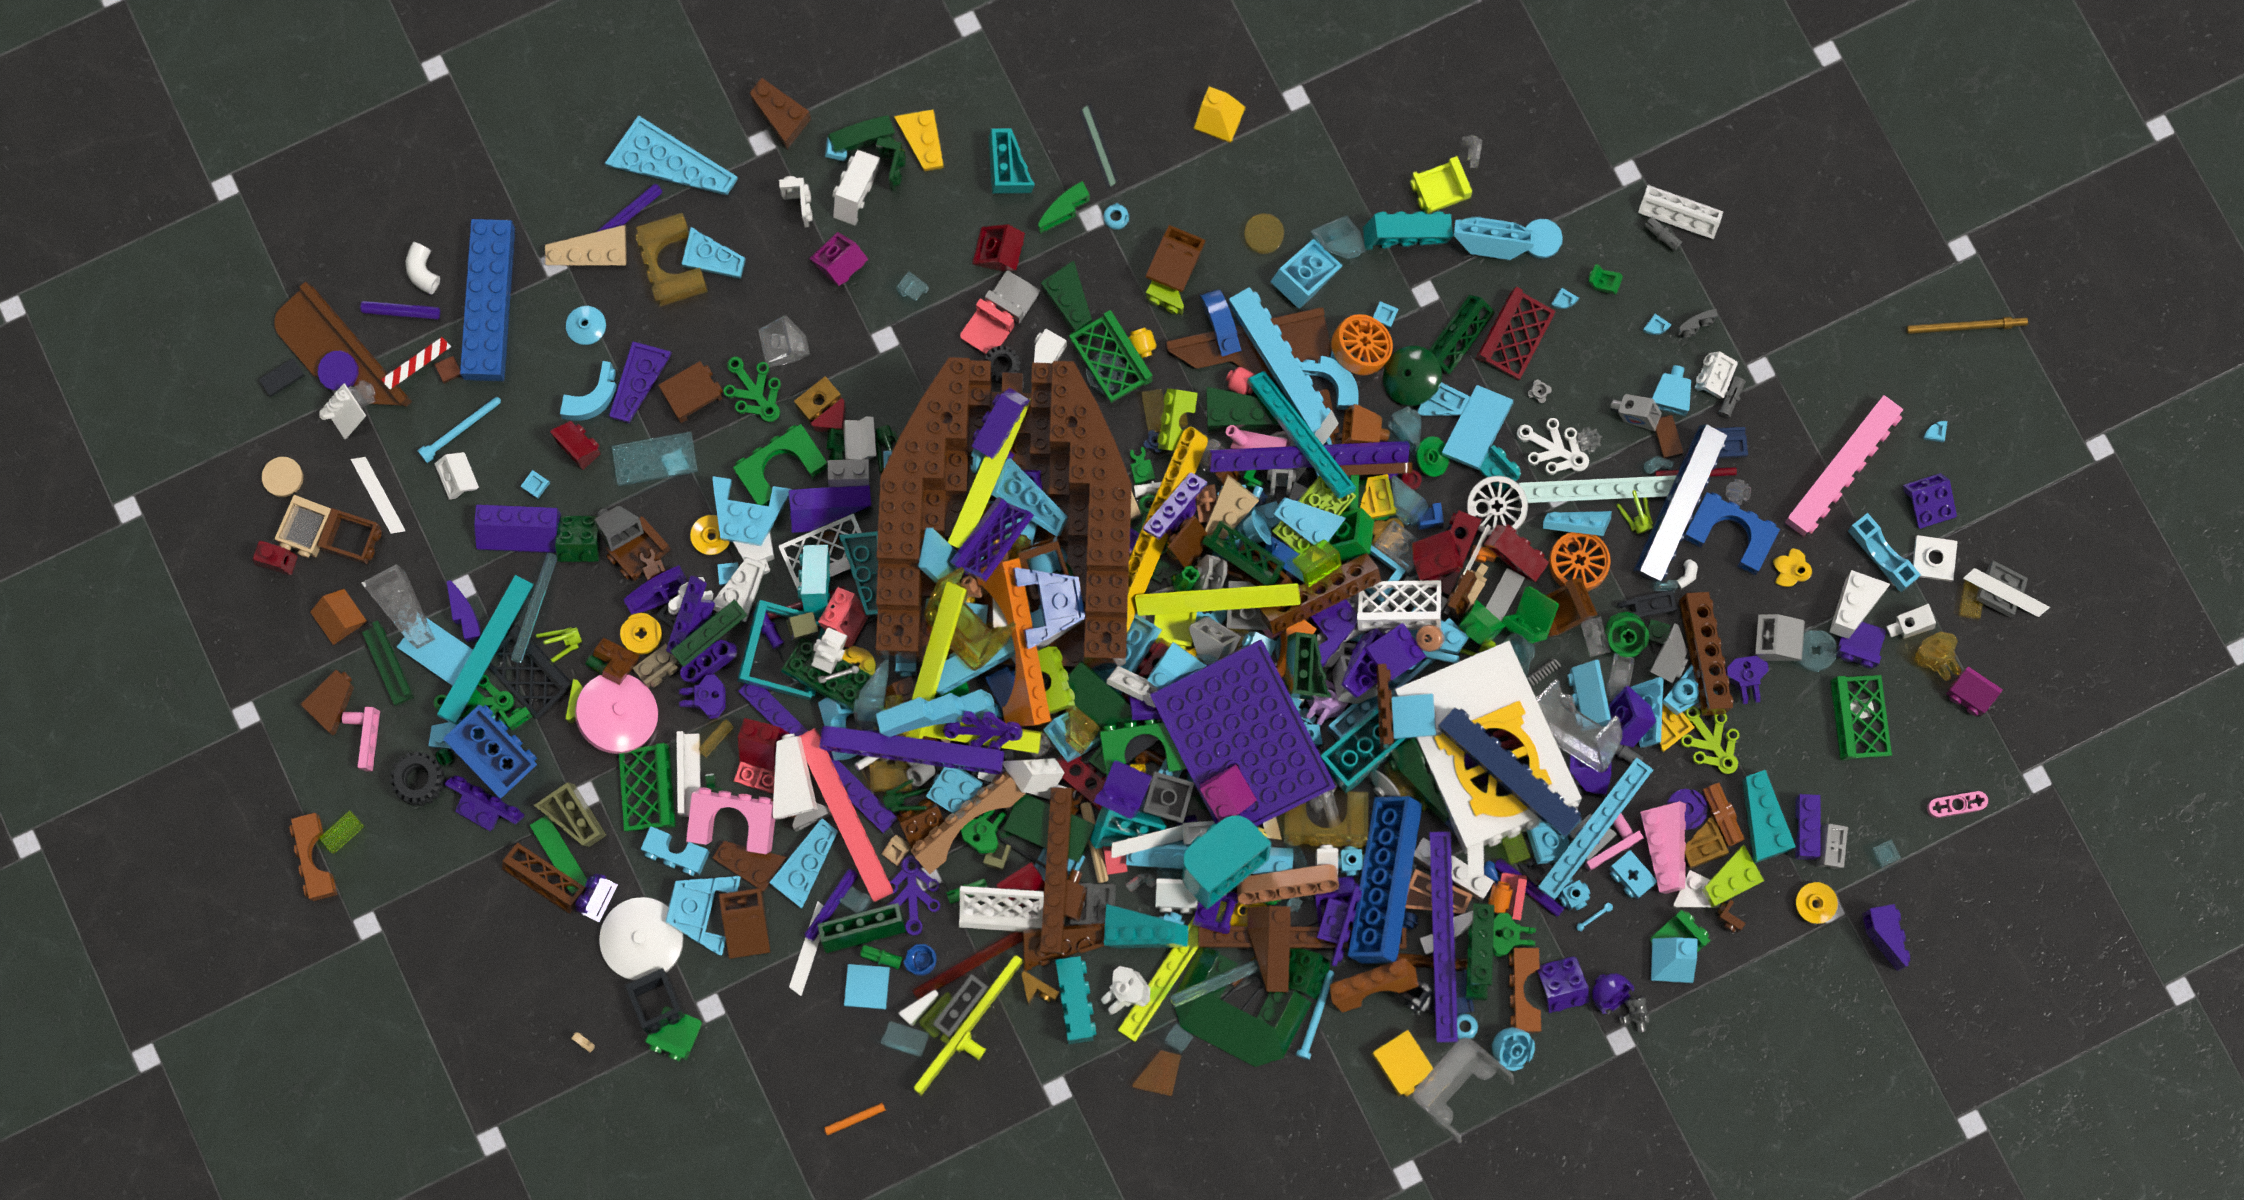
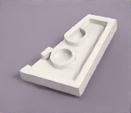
[713,557,767,622]

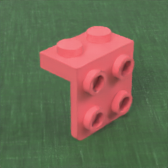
[960,298,1014,354]

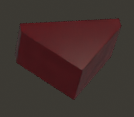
[811,398,846,432]

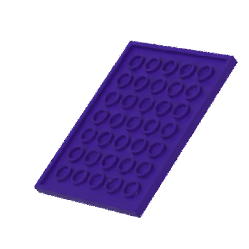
[1150,639,1336,826]

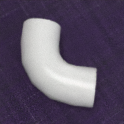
[405,242,440,294]

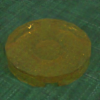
[1244,214,1284,254]

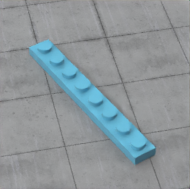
[1538,757,1653,900]

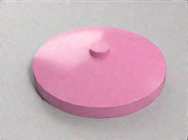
[575,675,658,754]

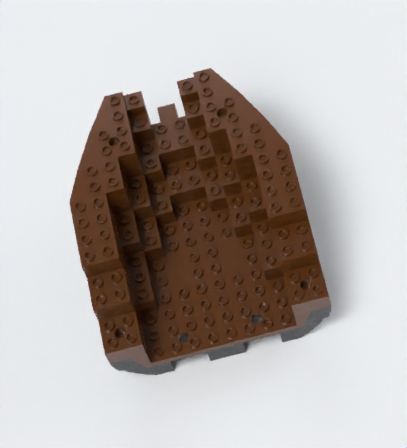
[876,357,1132,673]

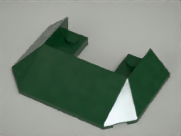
[1172,948,1312,1067]

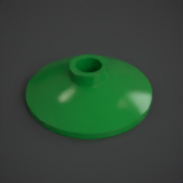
[1416,436,1449,477]

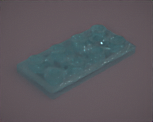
[611,432,698,486]

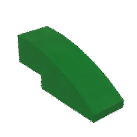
[1038,181,1090,234]

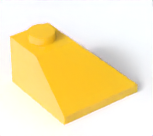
[1194,87,1245,143]

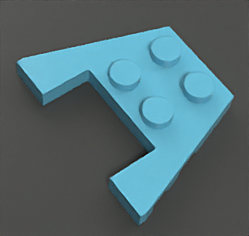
[713,476,791,546]
[665,876,741,956]

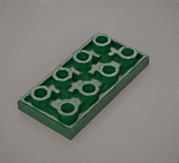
[781,637,874,711]
[1068,660,1139,731]
[1003,794,1095,863]

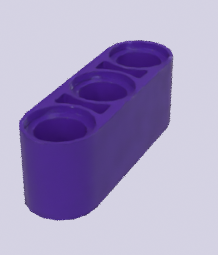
[680,640,737,684]

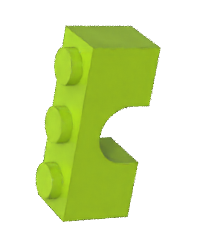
[1158,389,1198,451]
[1038,646,1075,713]

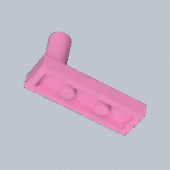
[1226,425,1291,449]
[342,707,380,772]
[1584,813,1644,872]

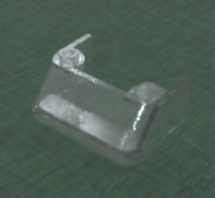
[1536,679,1623,773]
[1414,1038,1515,1144]

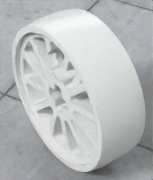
[1467,476,1528,536]

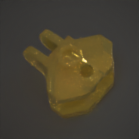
[1914,632,1962,681]

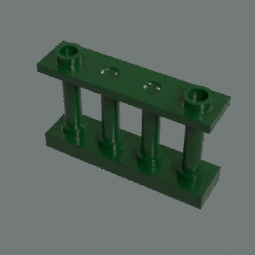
[1465,903,1494,1001]

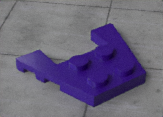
[1309,599,1358,667]

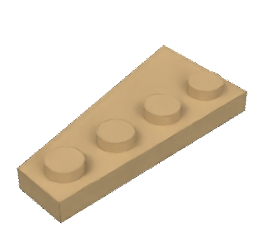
[545,225,626,265]

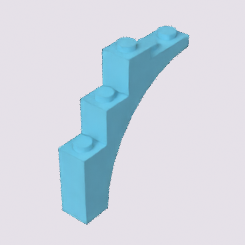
[876,689,1003,737]

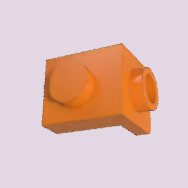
[1470,545,1498,563]

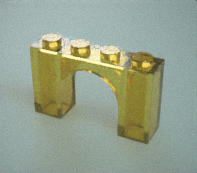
[635,213,708,306]
[1284,792,1368,848]

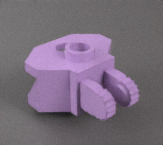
[1306,680,1348,725]

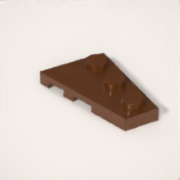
[712,841,787,892]

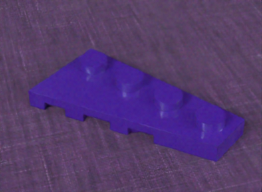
[609,342,672,423]

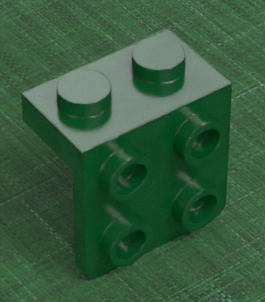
[876,137,906,191]
[555,516,599,562]
[1288,948,1331,1000]

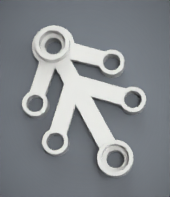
[1516,418,1589,475]

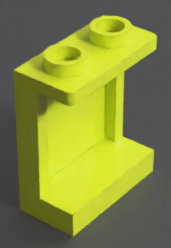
[1410,156,1472,214]
[1154,612,1197,650]

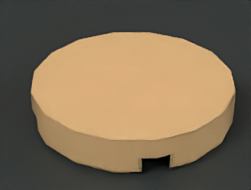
[262,457,303,497]

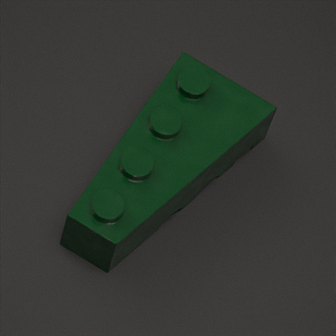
[1206,387,1284,432]

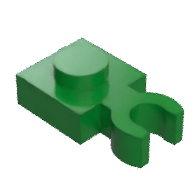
[1130,447,1155,485]

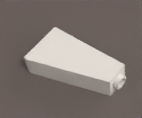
[773,734,818,819]

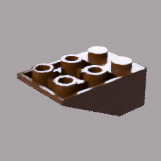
[1145,225,1206,292]
[1167,515,1208,571]
[719,888,771,959]

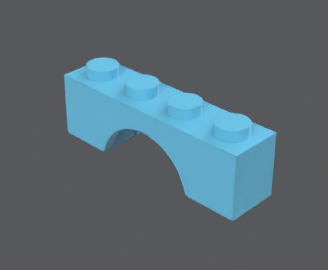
[1848,513,1921,592]

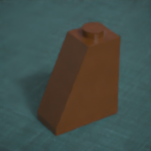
[301,670,354,736]

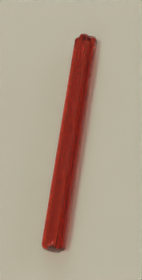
[913,931,1023,1000]

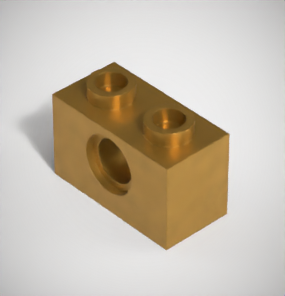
[794,376,842,424]

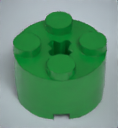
[1605,612,1649,657]

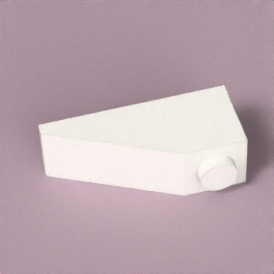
[1034,329,1067,363]

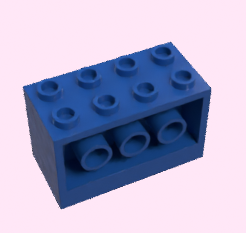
[443,704,537,799]

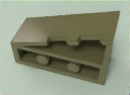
[534,782,606,847]

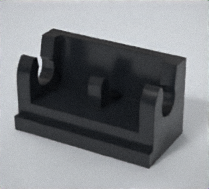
[1510,838,1553,885]

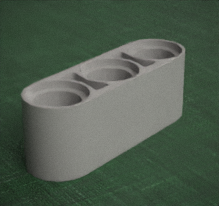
[1486,568,1525,622]

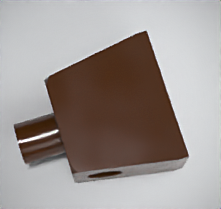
[1065,869,1087,922]

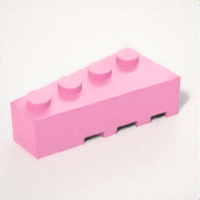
[1641,801,1686,894]

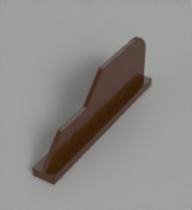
[274,282,412,407]
[1165,307,1331,377]

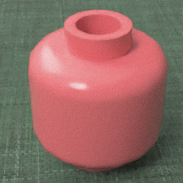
[1226,367,1255,395]

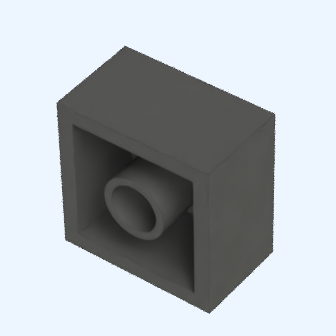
[1142,771,1194,824]

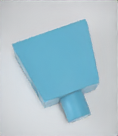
[1652,365,1691,416]

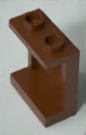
[659,361,723,423]
[605,516,671,582]
[1546,578,1598,637]

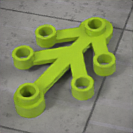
[1681,706,1739,774]

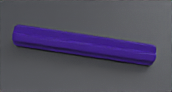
[597,184,662,232]
[360,301,440,319]
[1494,858,1564,916]
[805,869,858,941]

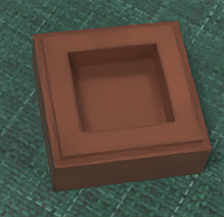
[435,356,462,383]

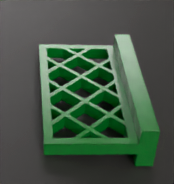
[1069,310,1153,403]
[1830,675,1892,761]
[619,743,676,832]

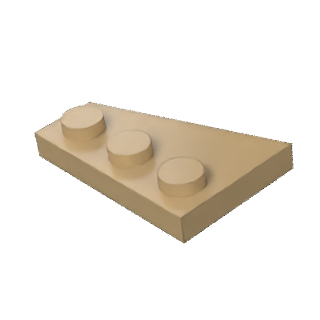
[1204,474,1259,540]

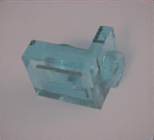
[1287,895,1315,915]

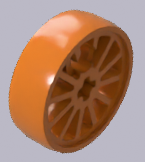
[1331,314,1393,375]
[1548,532,1611,592]

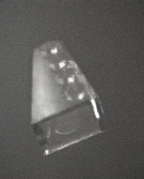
[361,564,435,649]

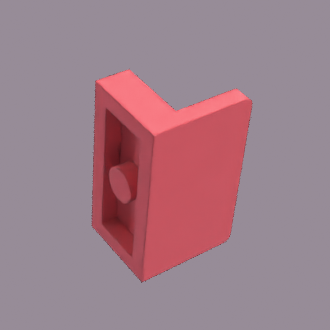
[1498,873,1527,920]

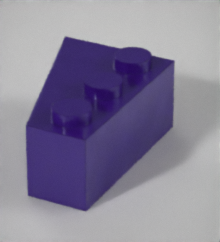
[972,388,1031,459]

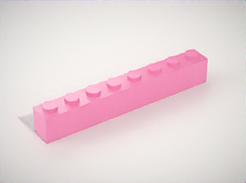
[1785,395,1903,537]

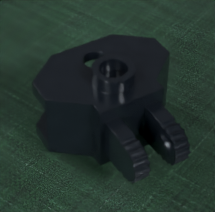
[1394,980,1436,1015]

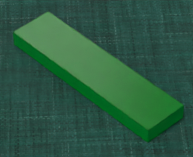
[530,815,588,895]

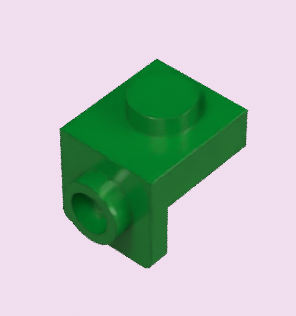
[1589,264,1623,294]
[1243,470,1263,491]

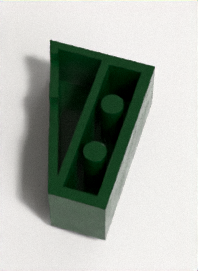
[1041,261,1092,333]
[1285,632,1331,701]

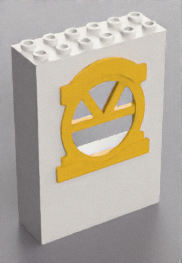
[1394,641,1582,854]

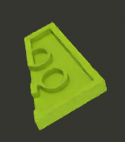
[1702,845,1764,908]

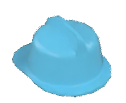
[1243,509,1271,545]

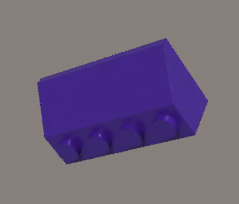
[475,505,561,553]

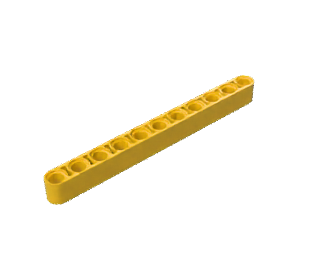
[1127,427,1208,632]

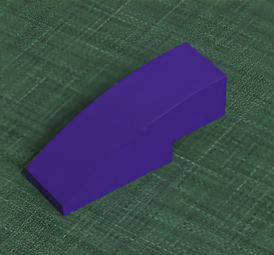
[624,566,687,615]
[447,580,482,642]

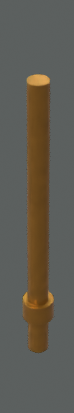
[1906,317,2028,334]

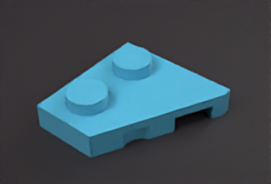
[1417,383,1470,416]

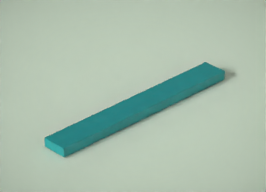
[1247,371,1356,499]
[437,575,533,725]

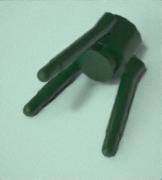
[875,425,898,473]
[883,778,932,812]

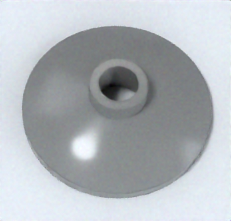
[1370,770,1401,797]

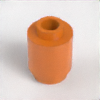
[1488,881,1513,913]

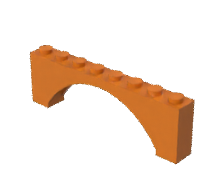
[977,558,1051,726]

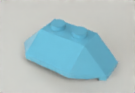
[1454,217,1535,260]

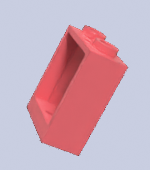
[818,587,869,648]

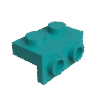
[1479,445,1521,494]

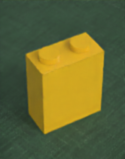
[1372,1030,1436,1097]

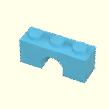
[818,697,857,761]
[641,826,710,876]

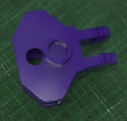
[1725,656,1769,704]
[679,674,726,719]

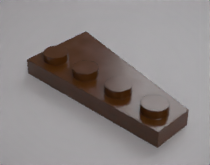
[1376,664,1394,749]
[1023,923,1105,971]

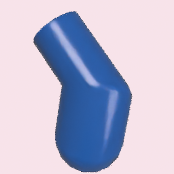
[1484,861,1502,884]

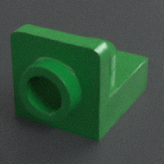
[499,707,533,731]

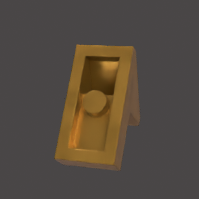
[1022,971,1060,1005]

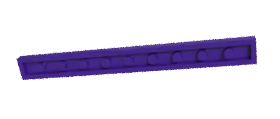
[1209,441,1410,472]
[738,684,898,834]
[1429,832,1458,1042]

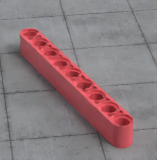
[798,728,893,902]

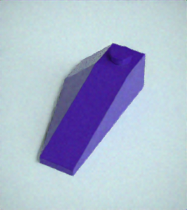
[788,485,871,533]
[1341,628,1384,698]

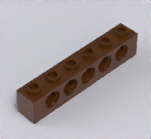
[1259,553,1381,635]
[1679,592,1733,716]

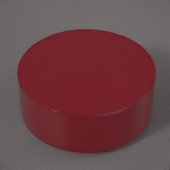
[1401,470,1422,491]

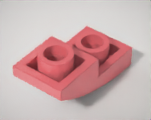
[733,762,775,794]

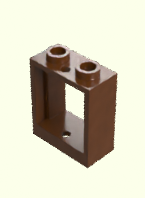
[317,508,382,565]
[1017,536,1070,600]

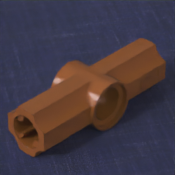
[1702,783,1745,847]

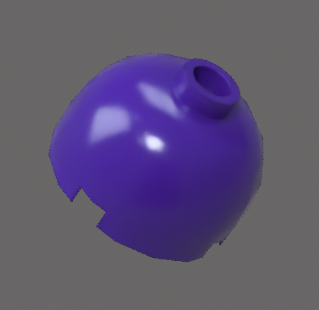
[1592,973,1634,1014]

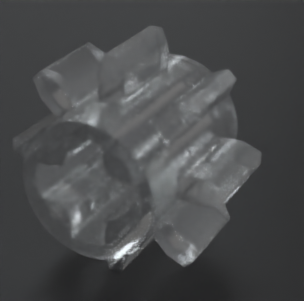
[1576,427,1602,453]
[1726,479,1751,505]

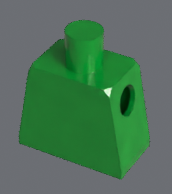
[1459,600,1506,645]

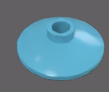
[566,306,606,345]

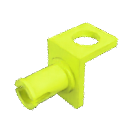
[941,1027,986,1060]

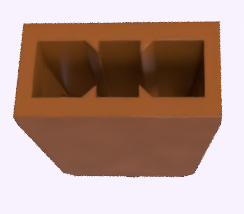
[1342,404,1390,444]

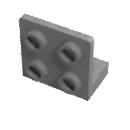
[985,271,1040,324]

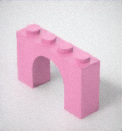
[686,788,775,854]

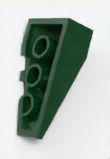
[1388,737,1450,822]

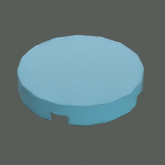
[1526,219,1562,259]

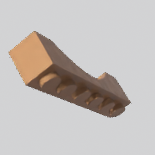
[910,770,1025,874]

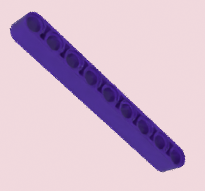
[819,726,1005,774]

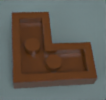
[1447,570,1477,620]
[593,638,640,685]

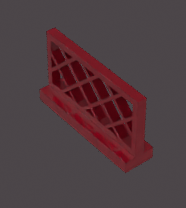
[1475,286,1556,381]

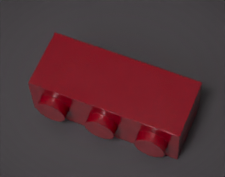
[1484,525,1549,582]

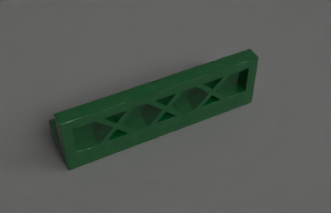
[1429,294,1495,375]
[1202,521,1285,585]
[670,599,747,667]
[362,620,414,706]

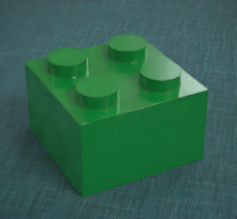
[1323,508,1374,563]

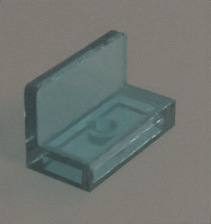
[881,1022,929,1058]

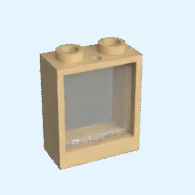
[275,495,331,558]

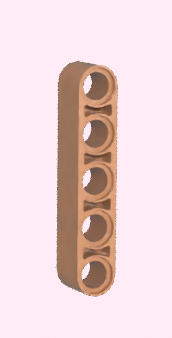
[1237,864,1339,905]

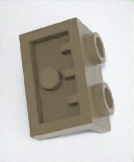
[633,644,681,688]

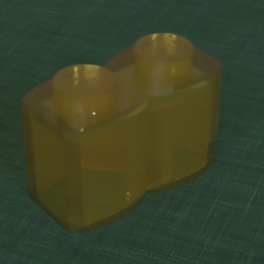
[870,761,912,792]

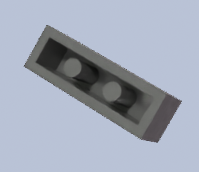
[933,974,988,1039]

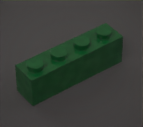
[818,903,906,953]

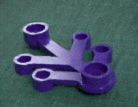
[943,711,1023,750]
[887,855,940,936]

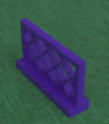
[950,497,1034,581]

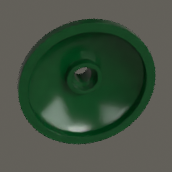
[1383,346,1442,406]

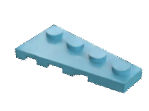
[991,458,1068,536]

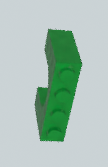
[733,424,828,506]
[1099,719,1187,779]

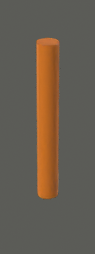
[825,1103,886,1135]

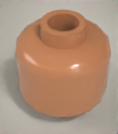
[1416,625,1445,652]

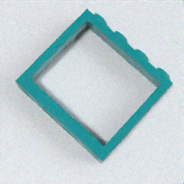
[737,600,826,700]

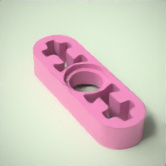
[1927,791,1988,818]

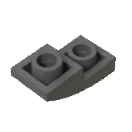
[1677,309,1718,338]

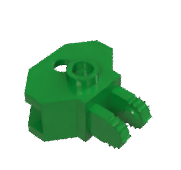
[961,809,1006,854]
[1493,913,1536,957]

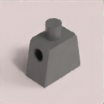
[595,506,644,552]

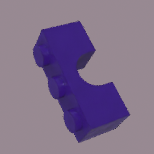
[1795,794,1821,860]

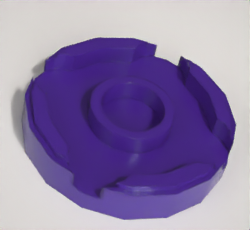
[318,351,359,391]
[1667,789,1707,830]

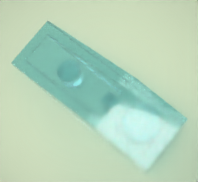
[854,660,889,722]

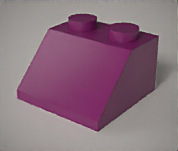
[809,232,868,286]
[1946,667,2003,717]
[1200,764,1257,822]

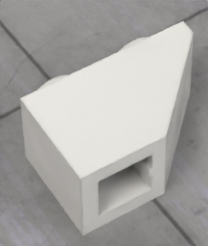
[1315,845,1338,873]

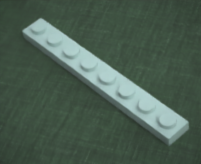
[1518,476,1676,503]

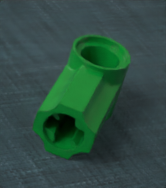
[1171,566,1200,592]

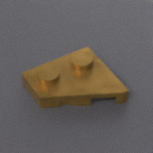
[1685,817,1729,869]

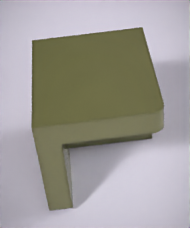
[786,612,818,640]
[983,844,1011,872]

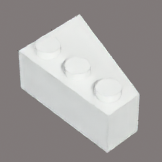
[832,150,880,225]
[1829,570,1890,639]

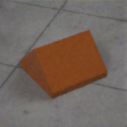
[310,589,367,645]

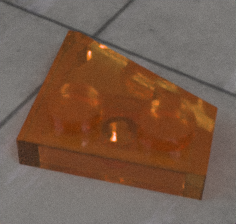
[1132,1051,1181,1097]

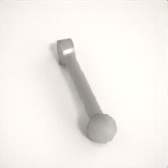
[818,666,859,683]

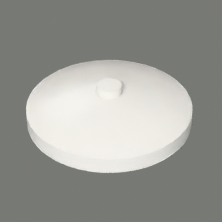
[600,898,683,981]

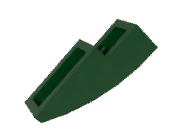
[828,115,895,154]

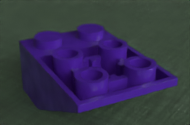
[1862,904,1910,971]

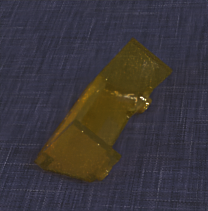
[924,567,1016,671]

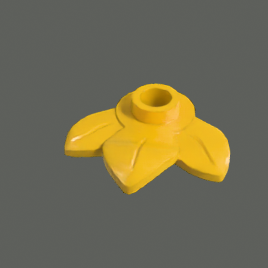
[1773,548,1812,587]

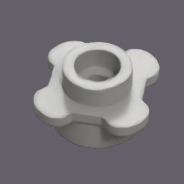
[1528,380,1552,403]

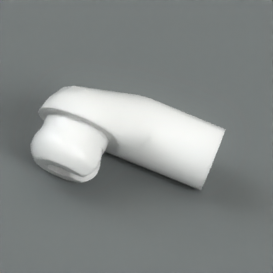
[1675,559,1698,589]

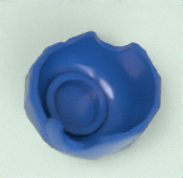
[904,944,937,975]

